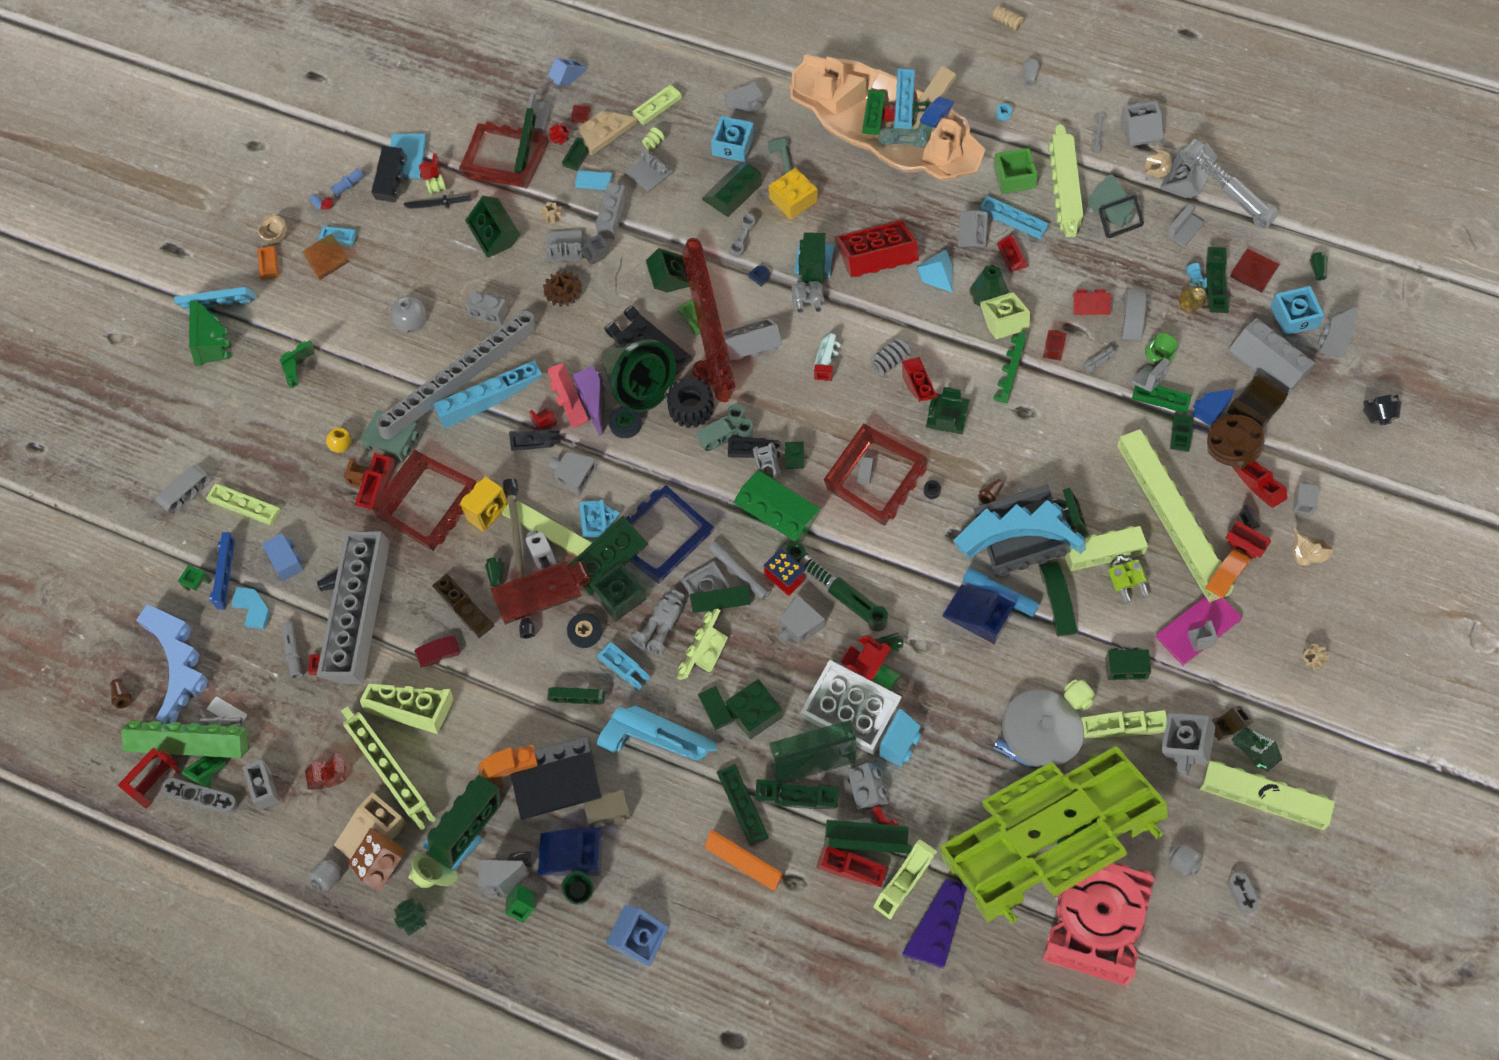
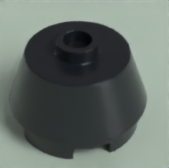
[1363,394,1402,426]

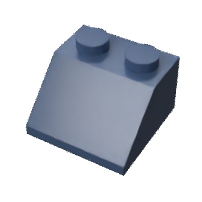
[605,905,669,967]

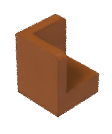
[343,458,370,487]

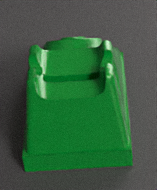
[189,301,231,366]

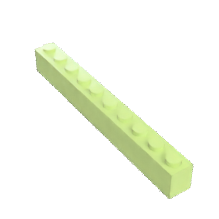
[1117,429,1234,603]

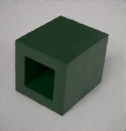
[785,441,804,469]

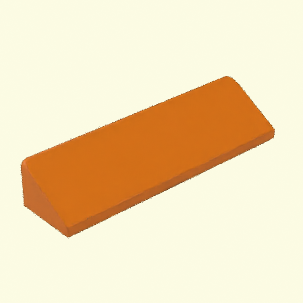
[705,830,783,891]

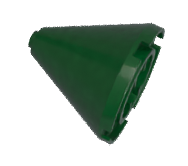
[601,339,676,412]

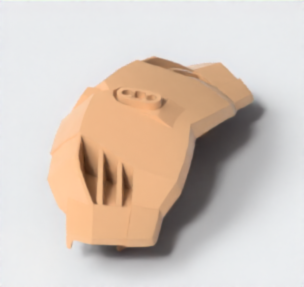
[790,54,985,181]

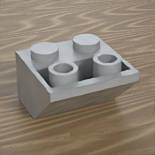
[1120,101,1164,146]

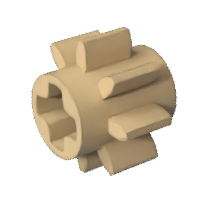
[541,202,562,224]
[1302,644,1330,669]

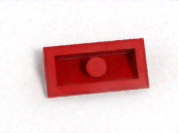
[997,234,1029,272]

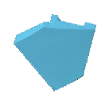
[579,499,620,539]

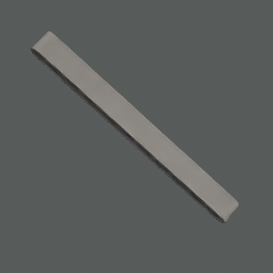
[376,311,536,439]

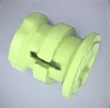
[642,127,665,151]
[425,174,447,195]

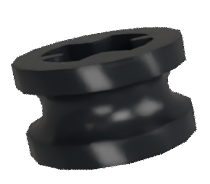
[924,480,941,499]

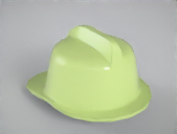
[409,854,458,888]

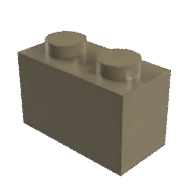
[584,790,631,830]

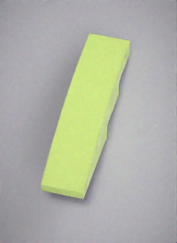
[1081,710,1167,738]

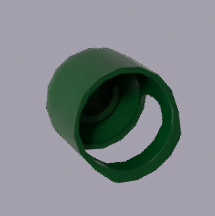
[561,871,594,905]

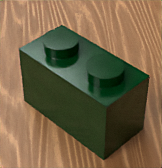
[1105,647,1151,680]

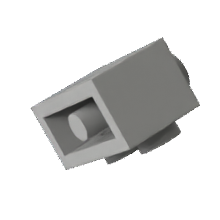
[465,290,509,326]

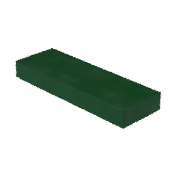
[690,585,751,613]

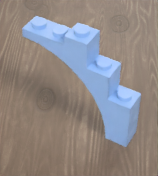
[136,604,208,724]

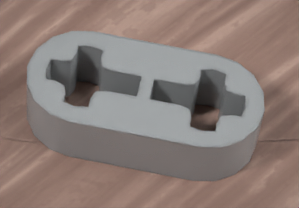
[1228,872,1259,914]

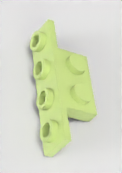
[676,608,728,680]

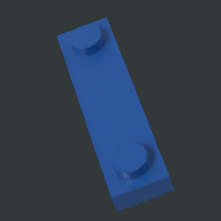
[210,532,235,610]

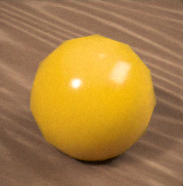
[326,428,352,453]

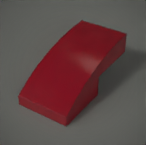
[414,635,460,668]

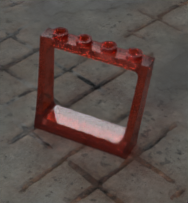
[459,122,550,189]
[824,423,928,526]
[371,450,477,551]

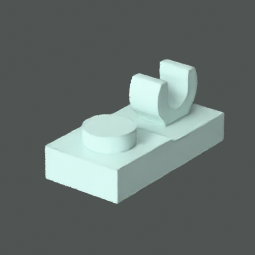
[813,333,841,370]

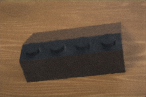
[510,736,602,820]

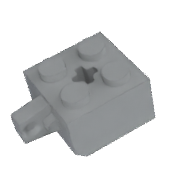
[1162,713,1215,775]

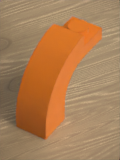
[478,745,538,788]

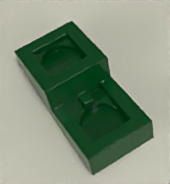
[1170,415,1193,452]

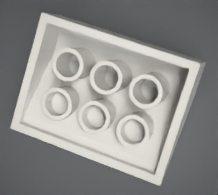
[800,660,902,755]

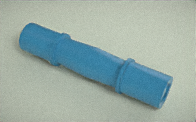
[963,567,1040,617]

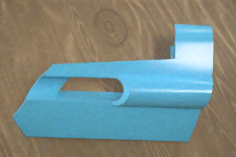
[597,706,717,760]

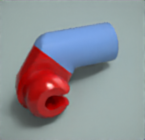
[309,194,334,210]

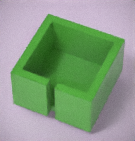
[993,148,1038,194]

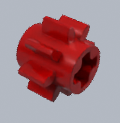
[549,122,570,145]

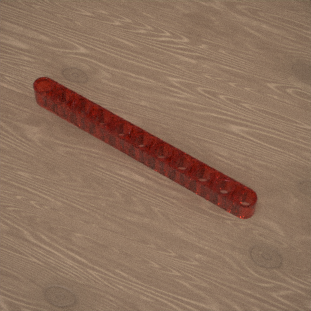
[682,238,736,403]

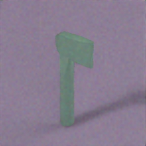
[768,138,791,174]

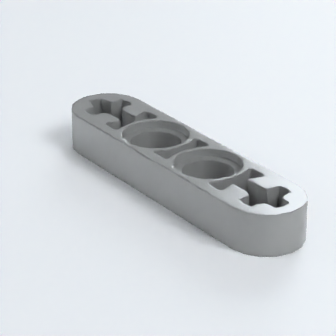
[162,778,238,814]

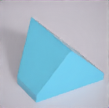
[916,250,953,293]

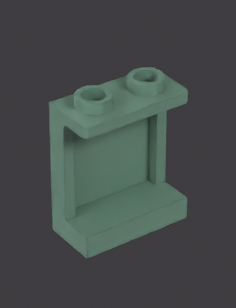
[360,409,420,462]

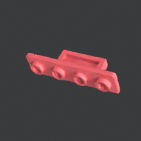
[547,363,589,428]

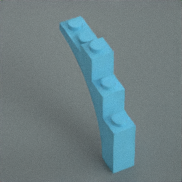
[953,500,1086,559]

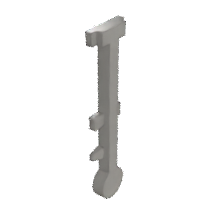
[1092,113,1107,153]

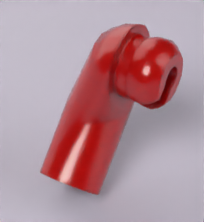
[871,806,899,826]

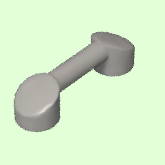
[729,214,755,256]

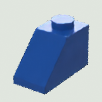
[1192,389,1235,426]

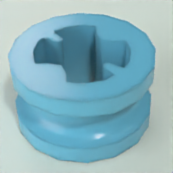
[996,103,1012,121]

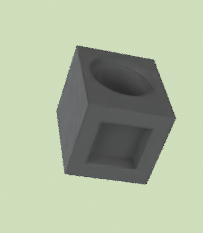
[581,234,610,265]

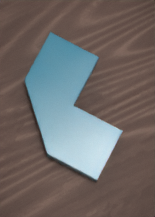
[231,587,270,629]

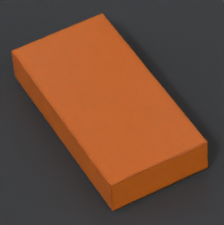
[257,245,279,280]

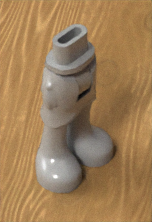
[630,589,685,655]

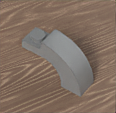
[1122,288,1146,341]

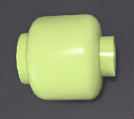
[1064,679,1095,710]

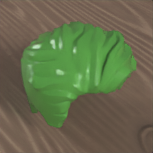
[1145,333,1178,364]

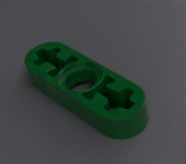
[547,687,606,705]

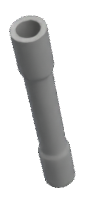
[709,541,770,600]

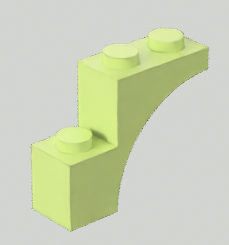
[873,839,937,920]

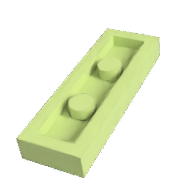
[632,84,682,125]

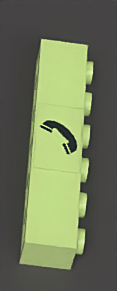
[1200,761,1335,830]

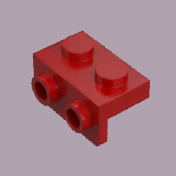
[1072,289,1111,315]
[1225,521,1271,559]

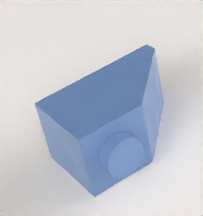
[548,58,587,86]

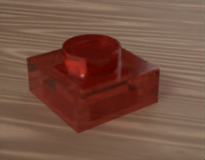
[571,105,591,123]

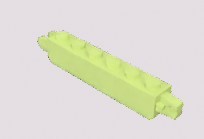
[1048,125,1083,237]
[341,706,436,830]

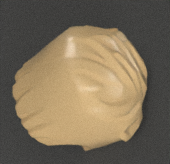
[1144,149,1172,179]
[257,214,287,244]

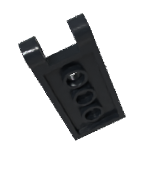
[604,305,692,375]

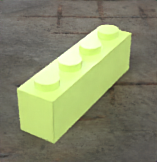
[1065,526,1148,572]

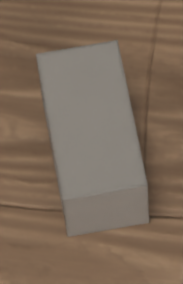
[858,457,873,484]

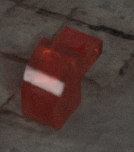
[305,753,346,790]

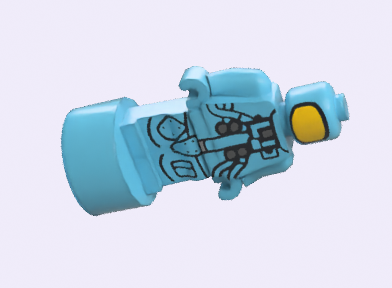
[1186,263,1207,297]

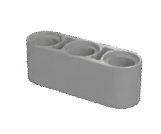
[156,465,211,514]

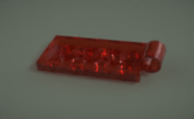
[490,561,591,625]

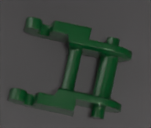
[912,99,930,123]

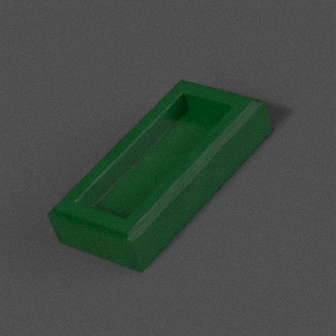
[562,137,589,171]
[698,686,733,730]

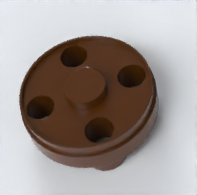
[1207,415,1265,469]

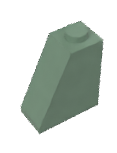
[1087,174,1135,228]

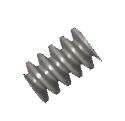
[871,338,911,377]

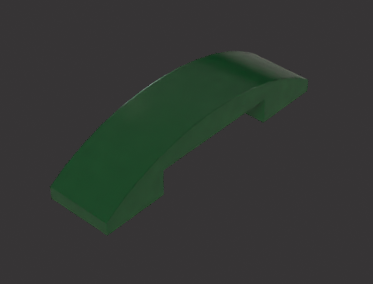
[1206,247,1229,313]
[1038,561,1077,637]
[755,779,839,809]

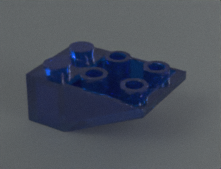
[942,584,1016,645]
[538,828,603,876]

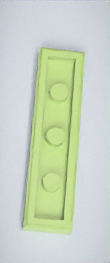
[206,483,281,526]

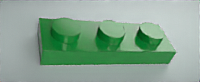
[862,90,885,135]
[1131,385,1192,414]

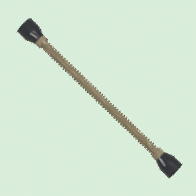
[502,479,536,639]

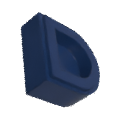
[748,266,770,287]

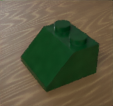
[645,248,694,293]

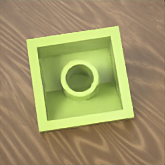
[981,292,1030,339]

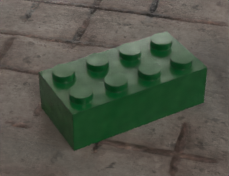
[427,775,500,870]

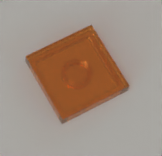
[302,233,350,280]

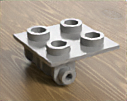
[625,150,673,192]
[545,230,582,262]

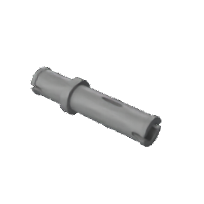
[281,622,303,679]

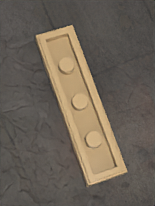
[911,65,957,134]

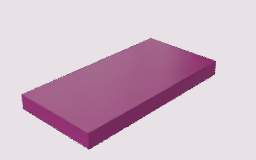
[1155,596,1243,666]

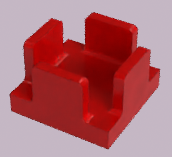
[840,635,891,681]

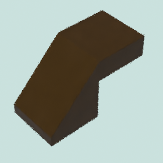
[1211,706,1253,741]

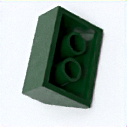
[702,163,762,217]
[465,195,520,258]

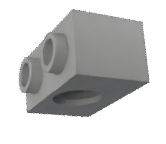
[242,759,280,810]

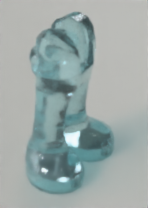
[878,122,927,148]

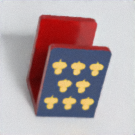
[764,548,805,596]

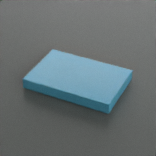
[390,134,426,178]

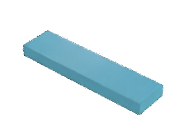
[894,68,915,129]
[978,195,1049,240]

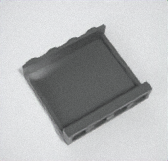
[973,484,1071,576]

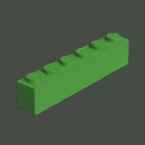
[121,720,248,758]

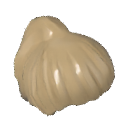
[1292,527,1333,566]

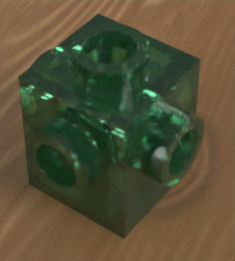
[394,898,427,936]

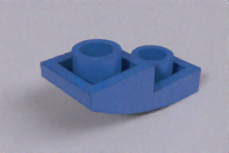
[920,96,954,128]

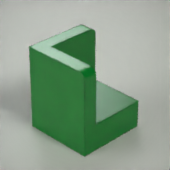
[178,565,211,591]
[505,884,535,923]

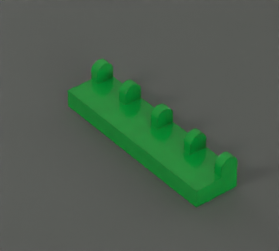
[993,332,1027,403]

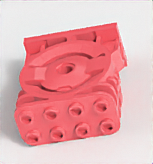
[1042,863,1155,986]

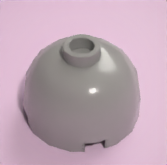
[390,296,427,333]

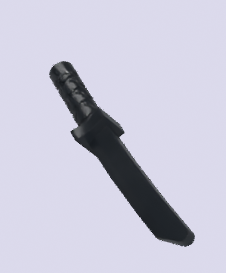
[404,194,472,209]

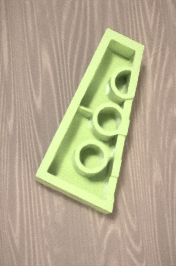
[360,684,454,734]

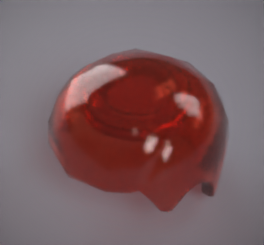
[692,359,722,386]

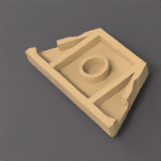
[579,111,638,156]

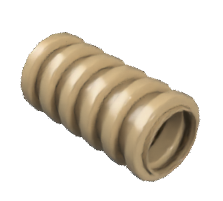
[992,5,1024,31]

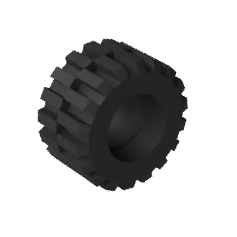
[667,377,714,428]

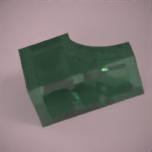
[1232,727,1283,772]

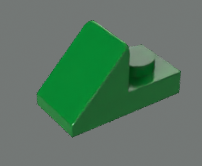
[182,756,226,788]

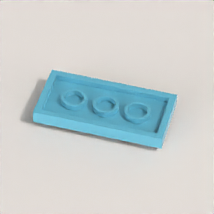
[174,287,256,311]

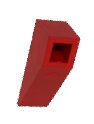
[902,357,937,402]

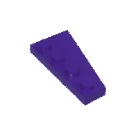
[902,879,966,969]

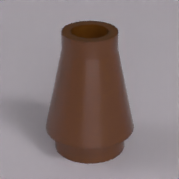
[978,478,1004,504]
[110,679,132,709]

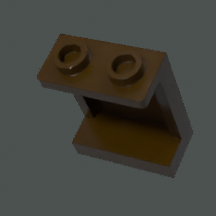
[1227,374,1288,429]

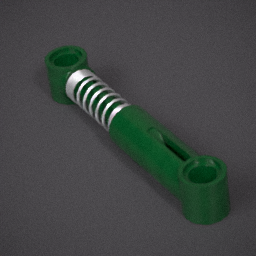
[786,542,888,631]

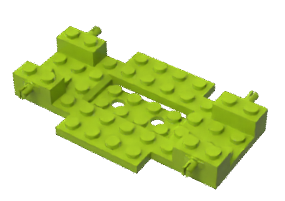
[939,746,1168,924]

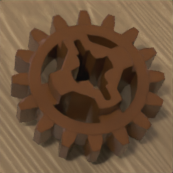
[543,270,582,307]

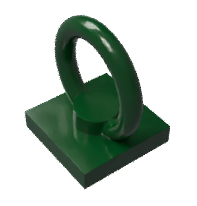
[1053,487,1089,537]

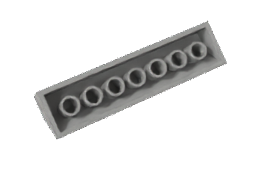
[317,531,390,684]

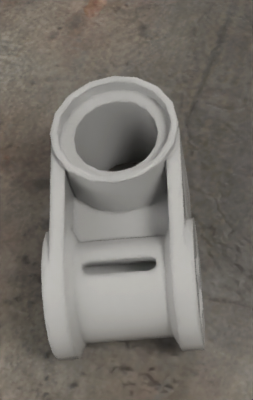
[753,443,781,479]

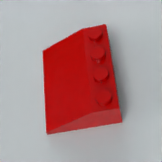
[835,220,919,277]

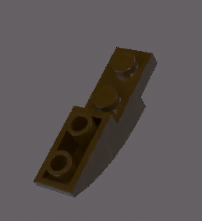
[432,574,494,638]

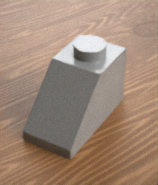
[725,82,764,113]

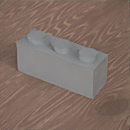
[596,182,627,239]

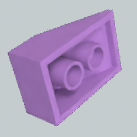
[573,366,606,436]

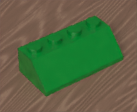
[733,470,821,542]

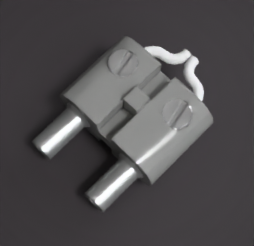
[791,281,824,313]

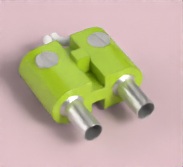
[1107,555,1149,603]

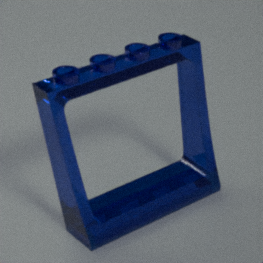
[626,485,714,584]

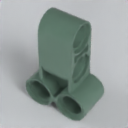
[696,404,754,451]

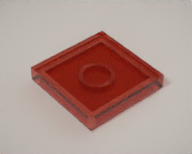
[1230,248,1280,293]

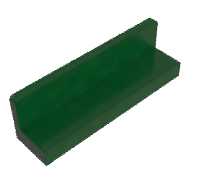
[824,820,912,854]

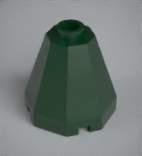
[969,265,1009,307]

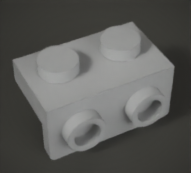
[848,763,888,811]

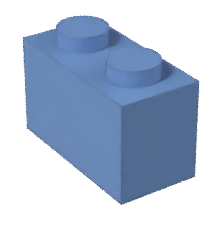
[262,533,303,581]

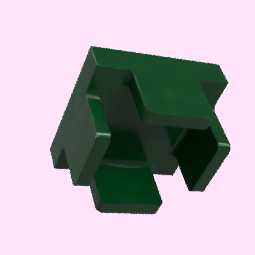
[926,387,970,435]

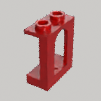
[117,748,181,809]

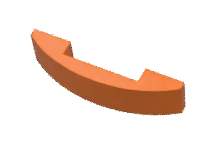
[1205,548,1253,599]

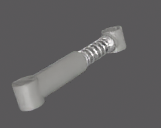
[1180,139,1278,229]

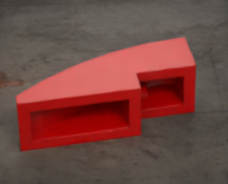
[355,453,396,510]
[1232,461,1288,508]
[816,846,887,887]

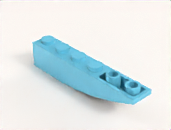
[433,360,542,429]

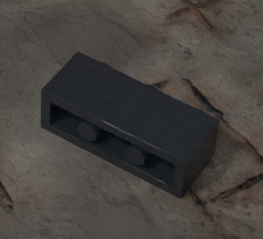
[371,145,407,202]

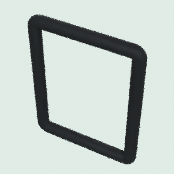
[1099,195,1144,238]

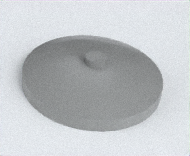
[1002,690,1084,768]

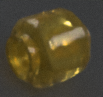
[1179,285,1206,312]

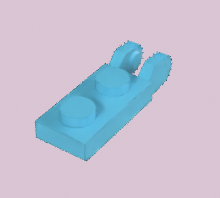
[597,642,650,690]

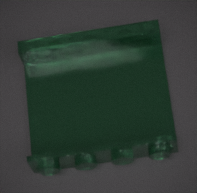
[769,720,857,784]

